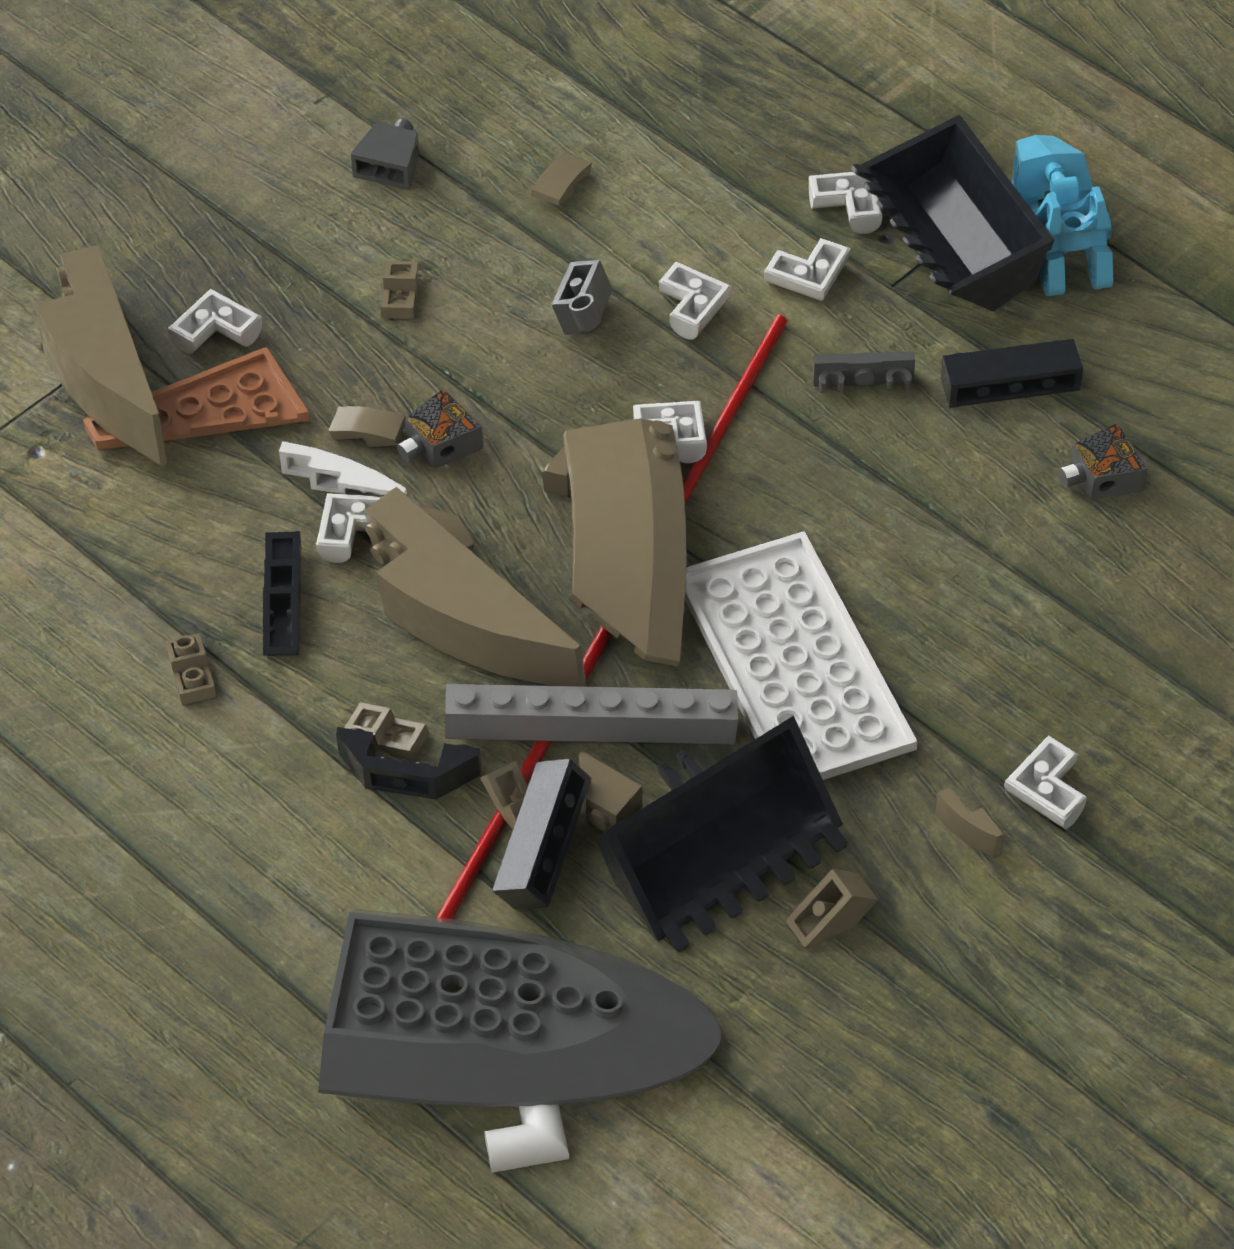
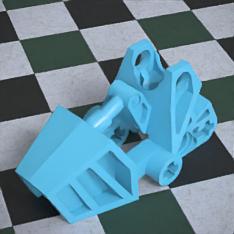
[1012,135,1113,296]

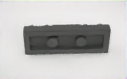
[813,351,915,393]

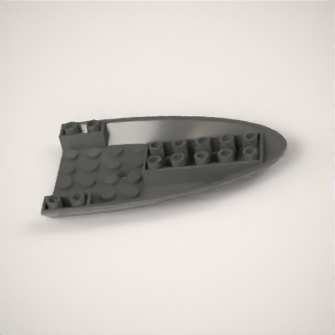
[318,909,721,1107]

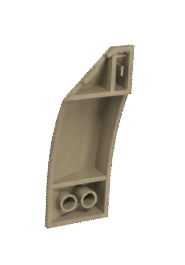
[563,418,686,666]

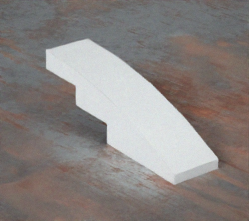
[279,441,407,497]

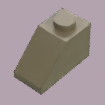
[578,751,642,831]
[785,868,878,949]

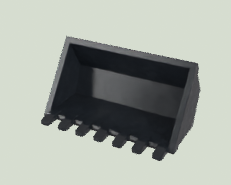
[851,114,1055,312]
[596,715,847,952]

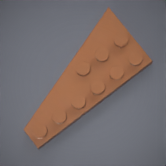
[83,347,310,450]

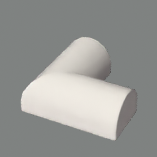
[809,172,882,234]
[764,238,850,301]
[659,262,732,340]
[168,289,262,354]
[633,401,707,463]
[316,493,381,563]
[1004,735,1087,829]
[484,1104,569,1173]

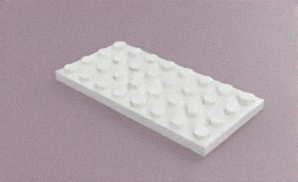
[685,531,917,780]

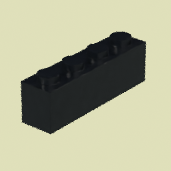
[941,339,1083,408]
[492,759,592,909]

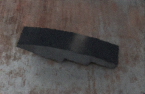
[263,531,301,656]

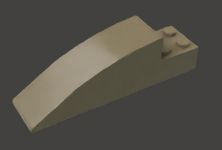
[35,245,167,465]
[364,487,587,687]

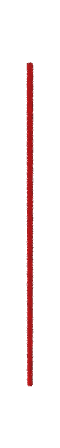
[437,315,788,919]

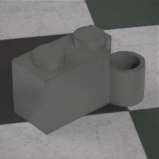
[551,260,613,335]

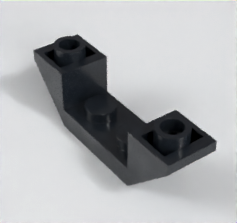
[336,727,482,800]

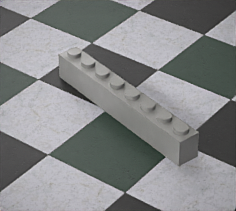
[445,684,738,744]

